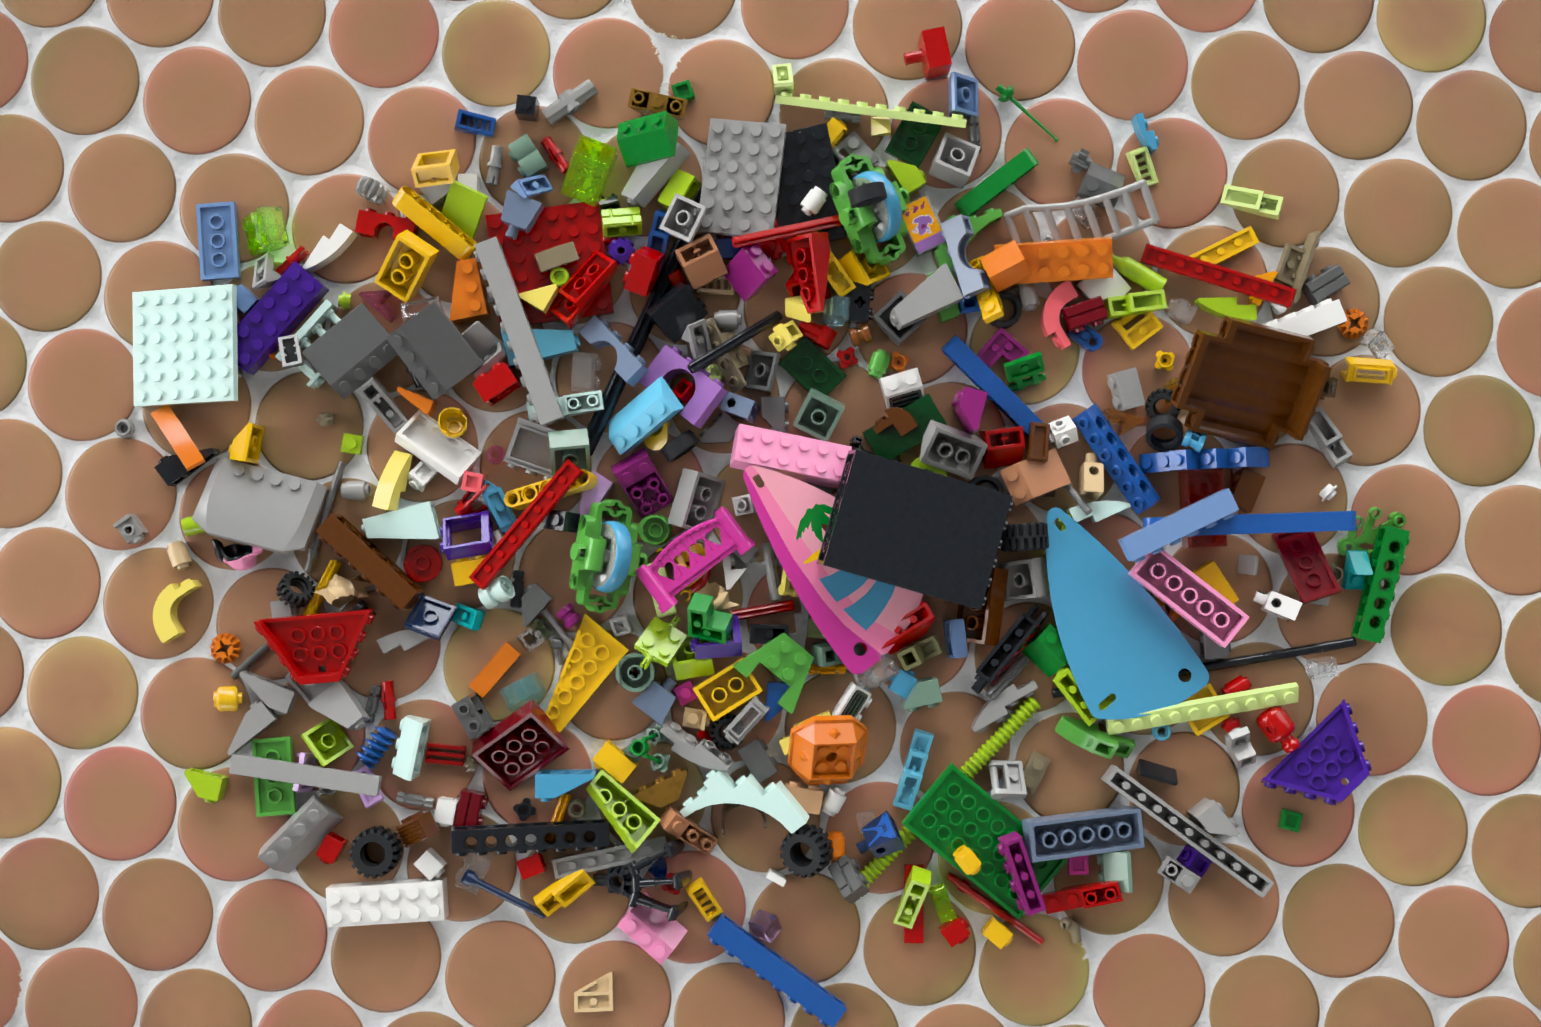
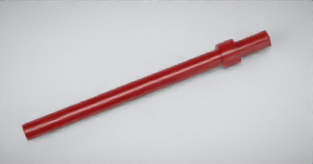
[945,872,1044,945]

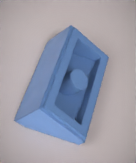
[510,174,553,198]
[943,619,968,659]

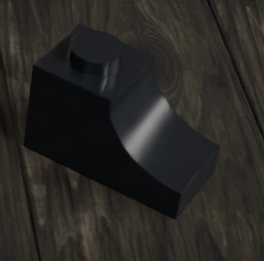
[544,510,580,533]

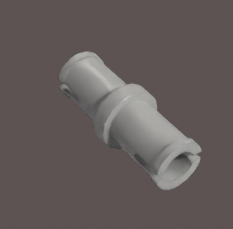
[485,145,504,186]

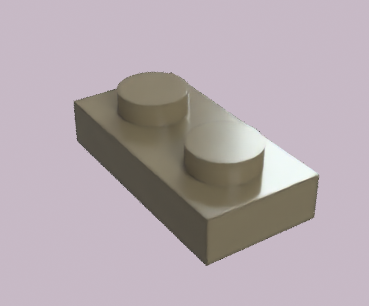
[1023,750,1051,794]

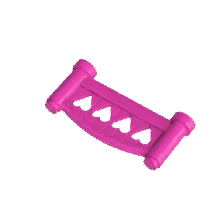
[636,506,756,614]

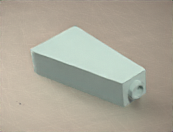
[361,501,443,539]

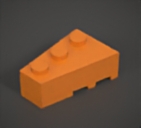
[450,257,491,325]

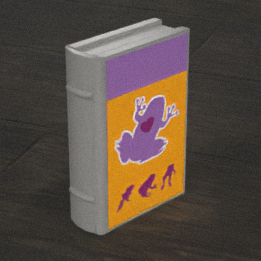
[902,194,947,257]

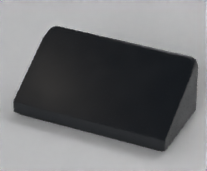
[1135,759,1178,786]

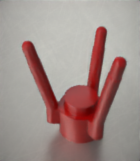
[454,485,488,516]

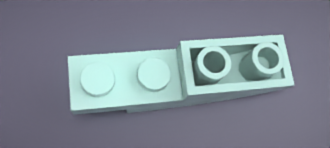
[526,390,604,421]

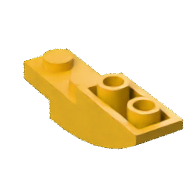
[969,256,1004,324]

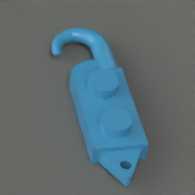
[482,480,523,547]

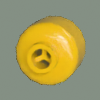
[213,686,243,712]

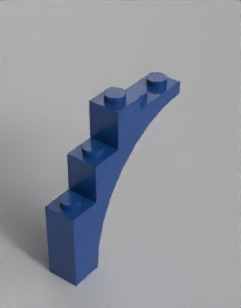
[1139,447,1269,474]

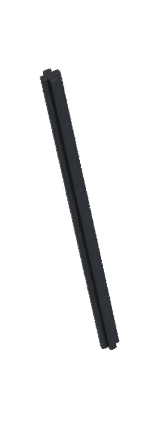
[587,185,702,456]

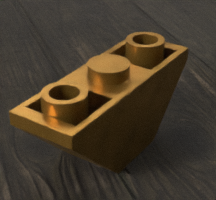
[627,88,688,120]
[633,767,688,808]

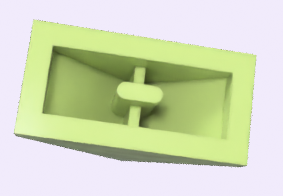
[772,63,794,95]

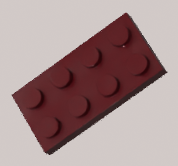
[1271,532,1341,605]

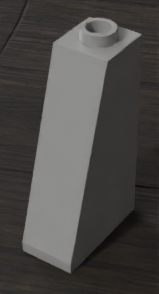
[621,143,690,208]
[890,263,963,330]

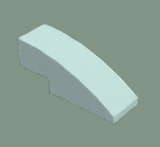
[1066,501,1131,523]

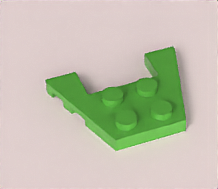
[733,632,814,714]

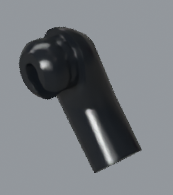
[849,436,872,454]

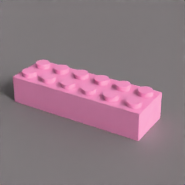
[730,424,852,489]
[1128,550,1250,648]

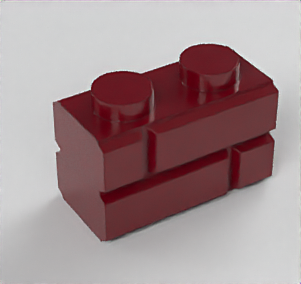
[1061,296,1108,334]
[453,788,488,826]

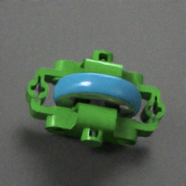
[829,154,910,266]
[569,499,648,613]

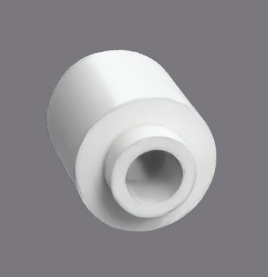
[800,186,828,216]
[821,786,847,817]

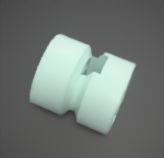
[478,575,515,609]

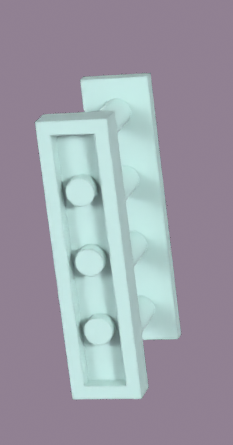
[275,299,341,389]

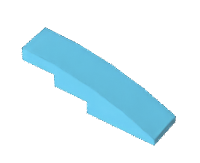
[893,728,934,811]

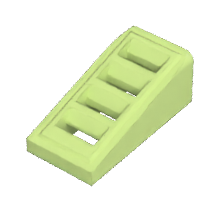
[1125,146,1159,187]

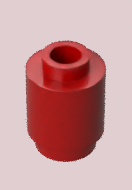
[1221,675,1252,694]

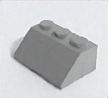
[920,420,988,480]
[667,468,725,535]

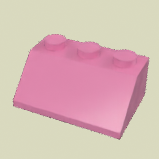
[617,892,688,965]

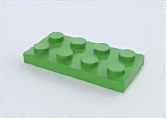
[251,736,297,817]

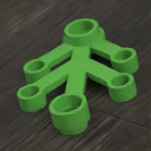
[1337,507,1406,560]

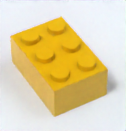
[374,230,439,303]
[693,657,763,722]

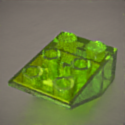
[560,134,617,207]

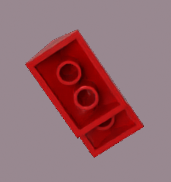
[550,250,619,330]

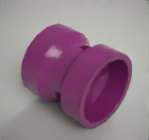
[556,602,583,629]

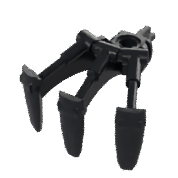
[593,839,692,922]

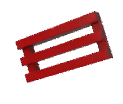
[425,742,466,766]

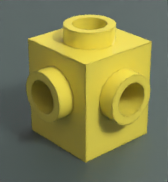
[768,320,803,352]

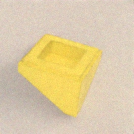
[871,117,891,136]

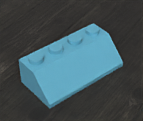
[608,376,684,455]

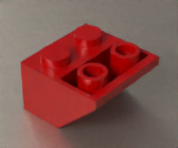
[979,426,1025,469]

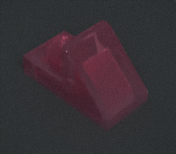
[359,290,396,323]

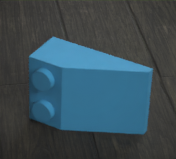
[535,769,598,802]

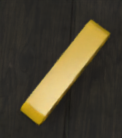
[392,186,477,260]
[504,469,597,510]

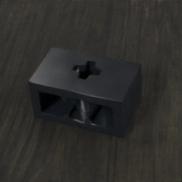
[844,282,874,324]

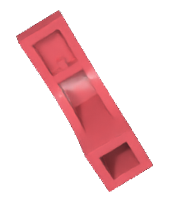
[1040,281,1079,351]

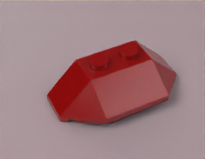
[861,601,935,656]

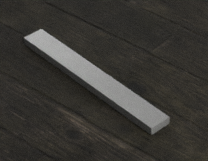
[229,753,382,796]

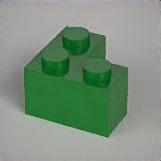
[687,593,733,644]

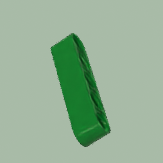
[954,148,1039,217]

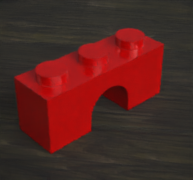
[355,208,419,240]

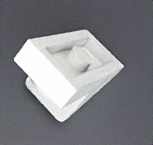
[723,554,747,590]

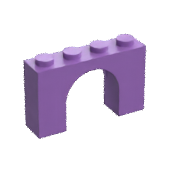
[639,344,728,429]

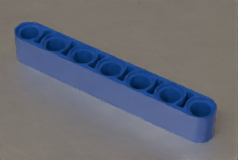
[941,335,1043,439]

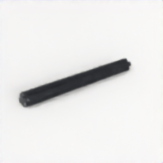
[687,311,783,374]

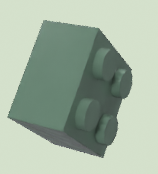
[793,388,845,442]

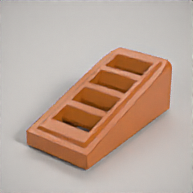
[396,386,437,416]

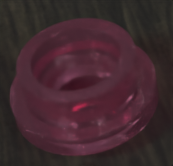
[486,445,505,464]

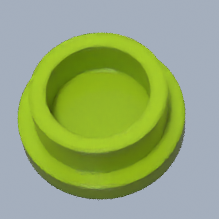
[338,291,351,310]

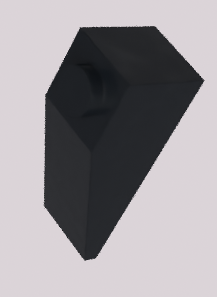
[154,448,220,487]

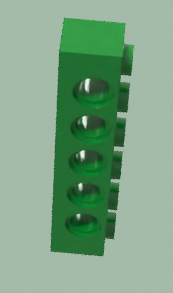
[1351,524,1410,644]

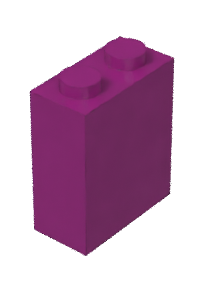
[724,244,778,302]

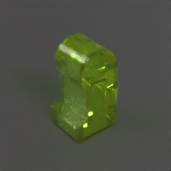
[929,882,957,924]

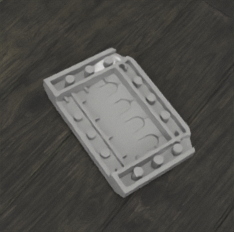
[192,458,329,554]

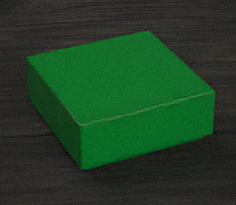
[671,79,695,101]
[1278,808,1303,833]

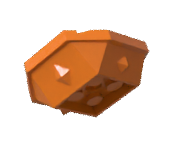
[787,715,868,785]

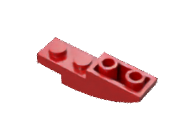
[1042,881,1123,914]

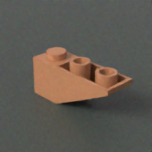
[659,805,719,855]

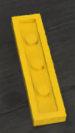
[1190,226,1259,264]

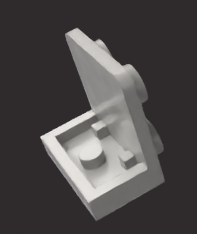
[461,321,506,377]

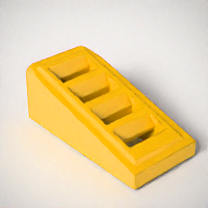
[686,877,723,922]

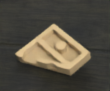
[574,972,614,1013]

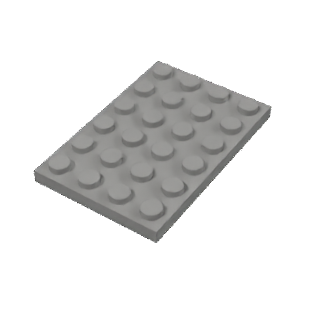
[697,118,787,236]

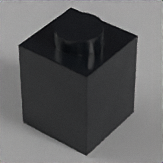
[515,94,540,122]

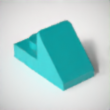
[1342,550,1373,589]
[452,603,485,631]

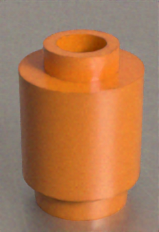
[827,831,845,860]

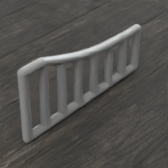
[1003,179,1160,243]

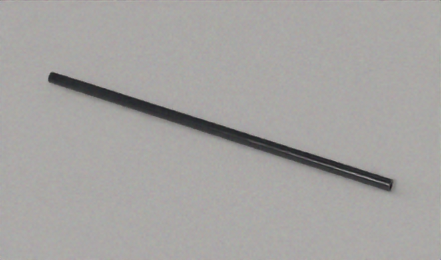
[1051,637,1357,698]

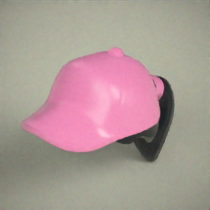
[211,539,264,571]

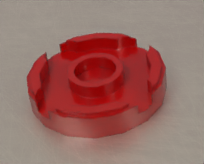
[403,544,443,583]

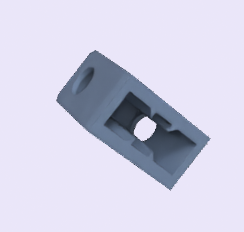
[501,190,544,240]
[719,392,761,424]
[632,676,677,725]

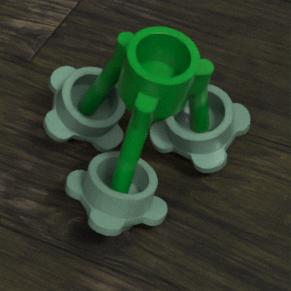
[624,724,671,773]

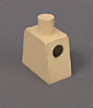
[1077,453,1104,500]

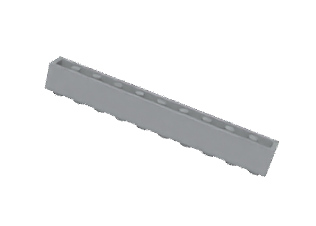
[473,237,565,427]
[1100,764,1275,898]

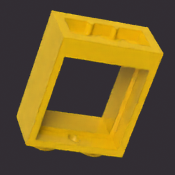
[411,149,460,188]

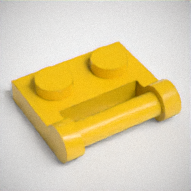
[1111,312,1164,350]

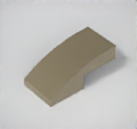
[534,241,579,273]

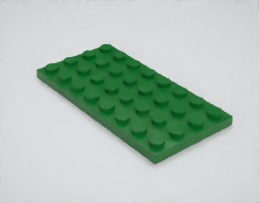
[901,762,1068,919]

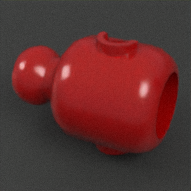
[1256,706,1300,753]

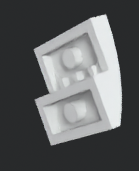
[1076,268,1131,300]

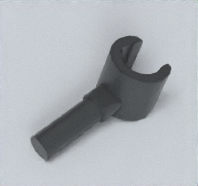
[551,638,564,665]

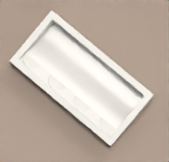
[394,409,482,485]

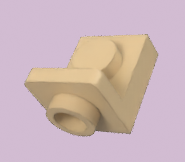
[682,706,711,731]

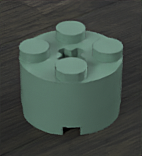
[616,652,656,692]

